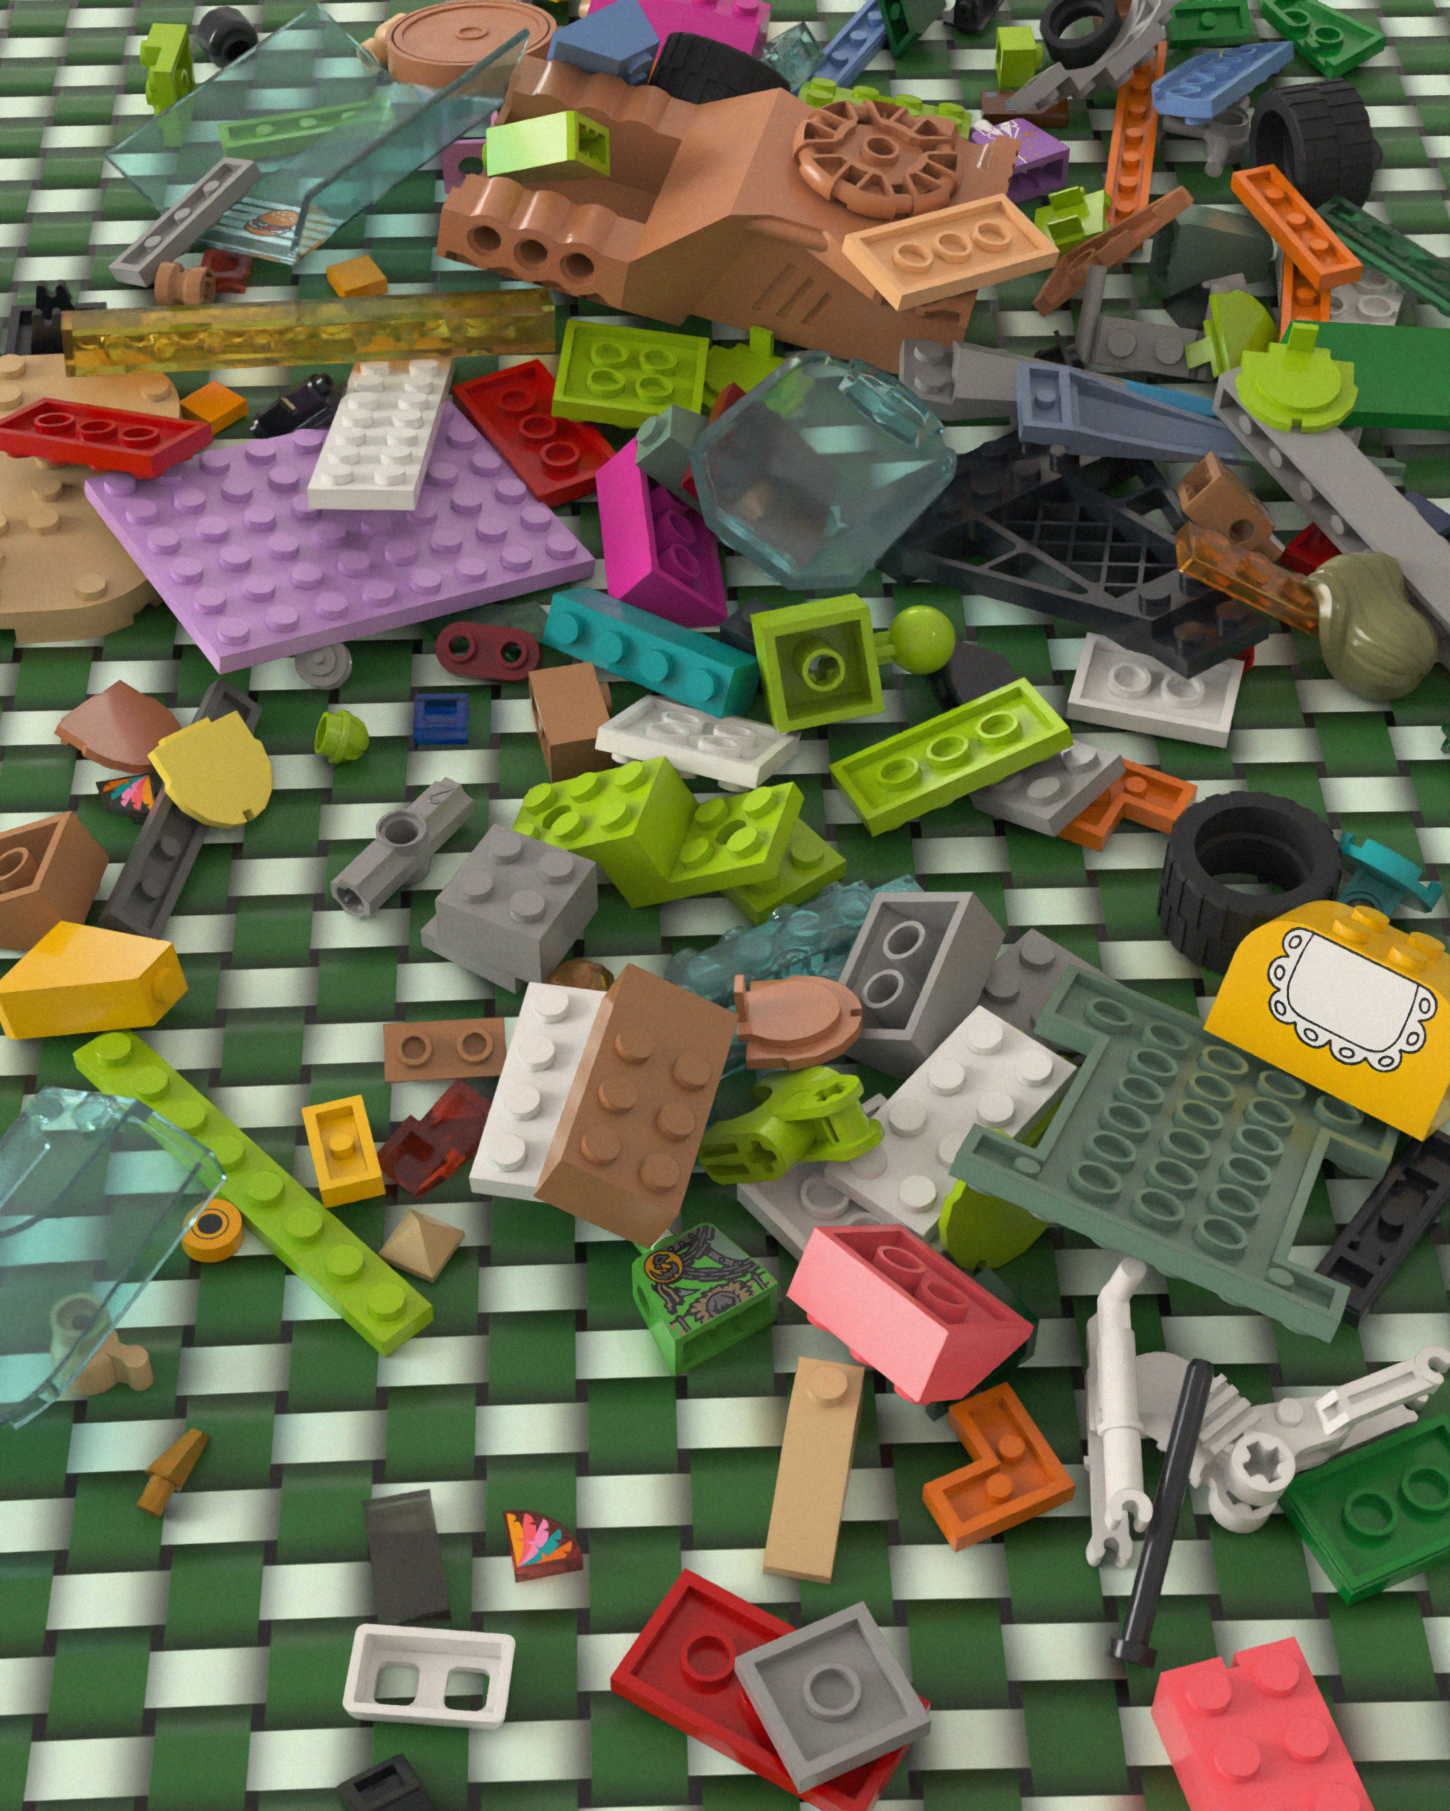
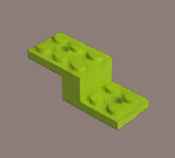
[511,756,805,909]

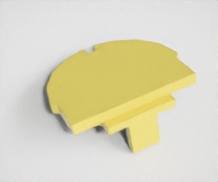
[147,710,273,829]

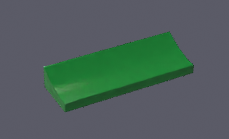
[1280,320,1450,431]

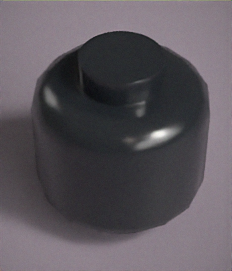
[197,6,259,68]

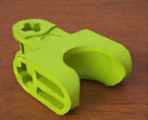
[697,1066,885,1185]

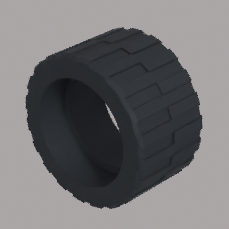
[648,32,791,105]
[1249,78,1375,221]
[1157,790,1343,975]

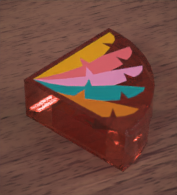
[502,1510,583,1583]

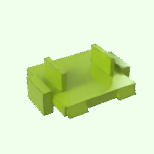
[1034,186,1111,262]

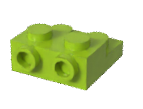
[140,23,198,149]

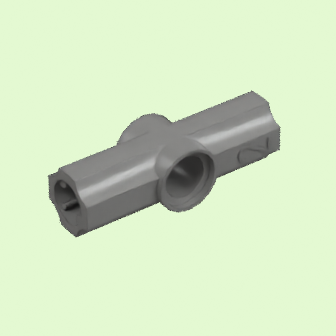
[330,777,475,920]

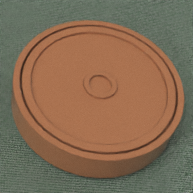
[385,0,557,99]

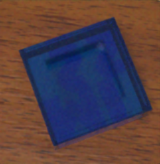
[413,693,470,745]

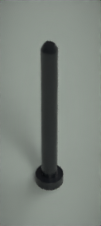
[1105,1358,1214,1669]

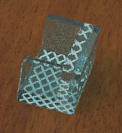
[758,21,826,93]

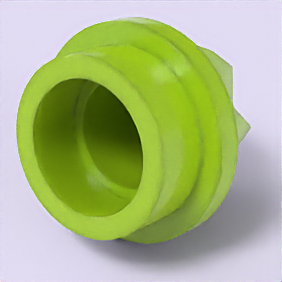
[314,710,369,764]

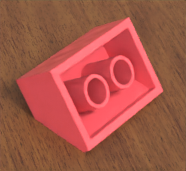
[786,1224,1034,1405]

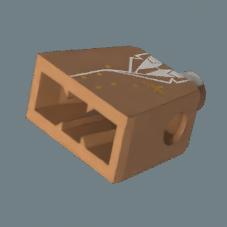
[1174,450,1285,568]

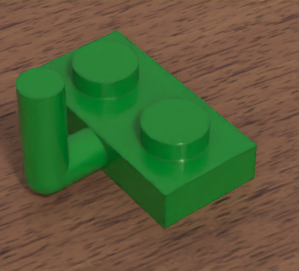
[1164,0,1253,49]

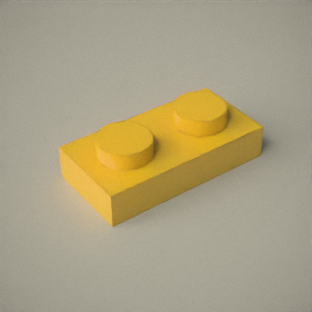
[301,1095,386,1209]

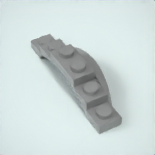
[1009,0,1180,113]

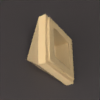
[378,1209,465,1283]

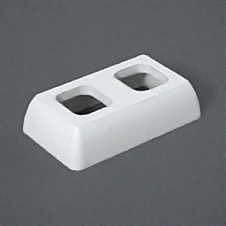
[343,1624,515,1730]

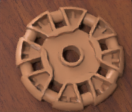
[792,100,963,220]

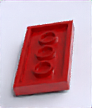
[451,359,616,508]
[0,397,213,480]
[610,1568,931,1811]

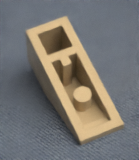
[763,1356,865,1585]

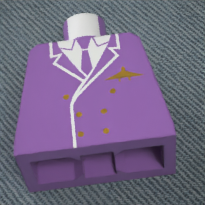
[969,118,1070,204]

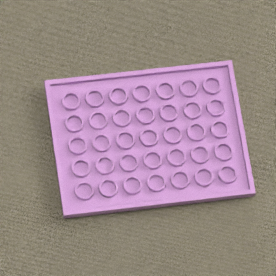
[85,398,596,675]

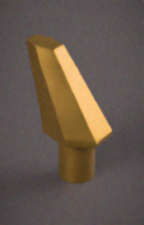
[136,1428,210,1519]

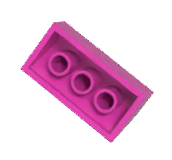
[586,0,772,60]
[595,436,728,628]

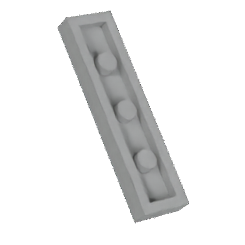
[109,157,262,287]

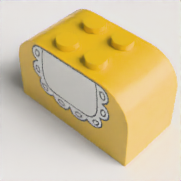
[1203,900,1450,1142]

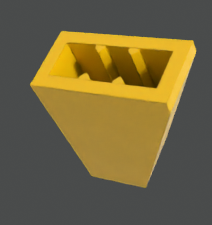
[0,921,188,1040]

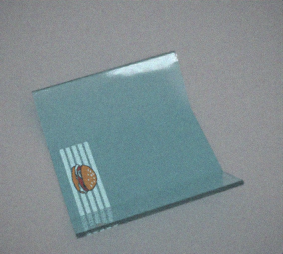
[104,3,530,265]

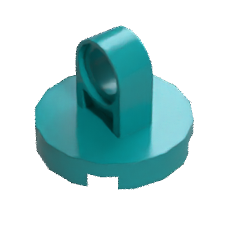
[1337,832,1443,919]

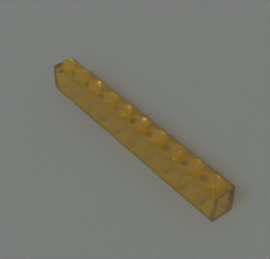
[61,287,556,378]

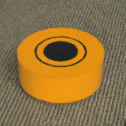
[178,1198,244,1263]

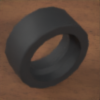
[1039,0,1123,70]

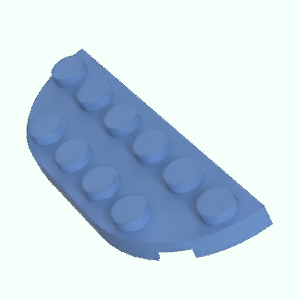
[1151,41,1294,125]

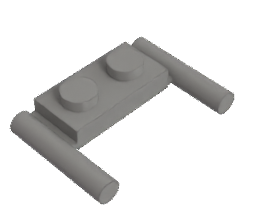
[1075,265,1231,383]

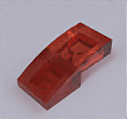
[377,1078,492,1199]

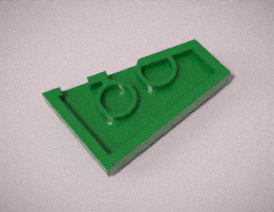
[1261,0,1387,80]

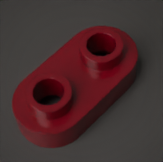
[435,622,543,684]

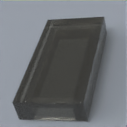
[362,1489,452,1627]

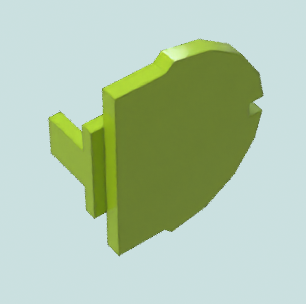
[1184,289,1279,378]
[1235,322,1359,434]
[701,324,805,416]
[938,1128,1049,1271]

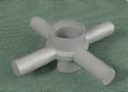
[1162,94,1251,177]

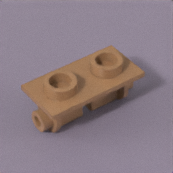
[383,1017,507,1084]

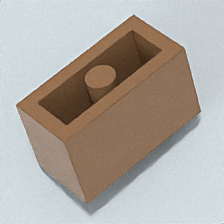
[528,661,616,783]

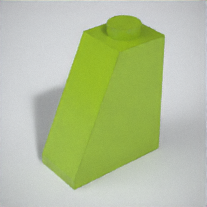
[482,110,610,184]

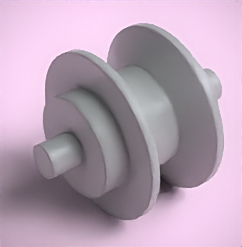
[295,643,352,690]

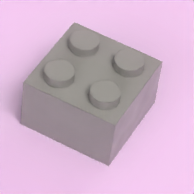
[435,823,598,983]

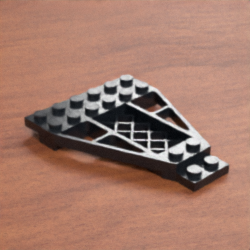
[840,429,1270,680]

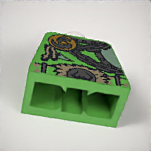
[632,1223,779,1377]

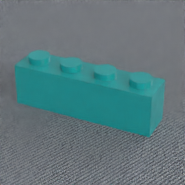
[541,586,760,719]

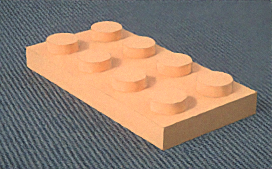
[842,193,1060,312]

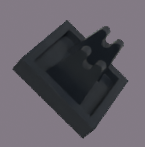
[4,279,109,356]

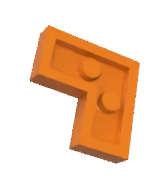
[1056,758,1198,852]
[922,1382,1076,1553]

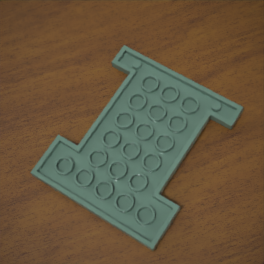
[948,964,1400,1343]

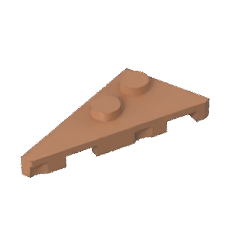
[1032,185,1194,317]

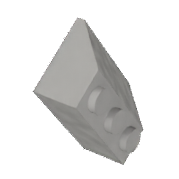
[838,892,1006,1079]

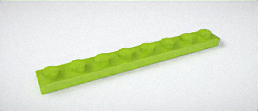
[73,1028,434,1358]

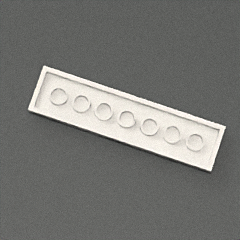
[307,343,456,510]

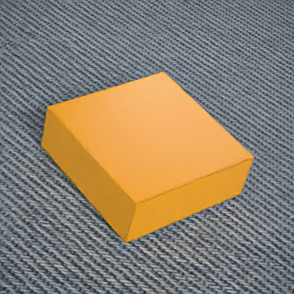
[326,255,388,305]
[180,380,248,436]

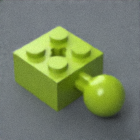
[750,593,956,734]

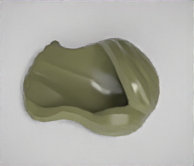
[1301,552,1438,702]

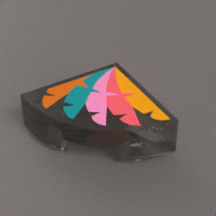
[96,773,156,826]

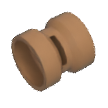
[154,261,216,310]

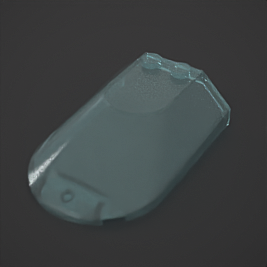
[688,350,957,591]
[0,1086,227,1430]

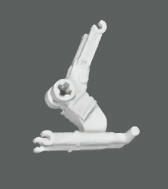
[1083,1255,1450,1568]

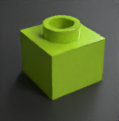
[994,26,1043,88]

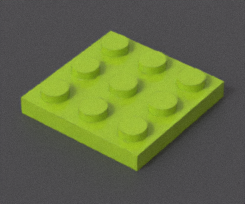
[551,319,709,429]

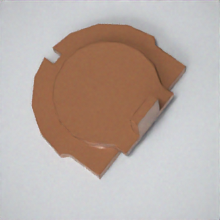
[54,680,182,774]
[734,974,863,1071]

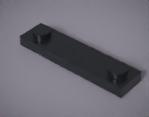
[1314,1130,1450,1329]

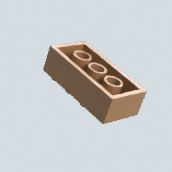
[533,962,740,1249]

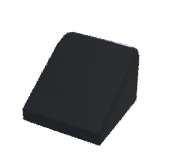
[336,1754,434,1811]

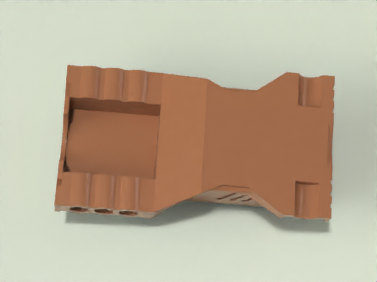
[436,54,1022,375]

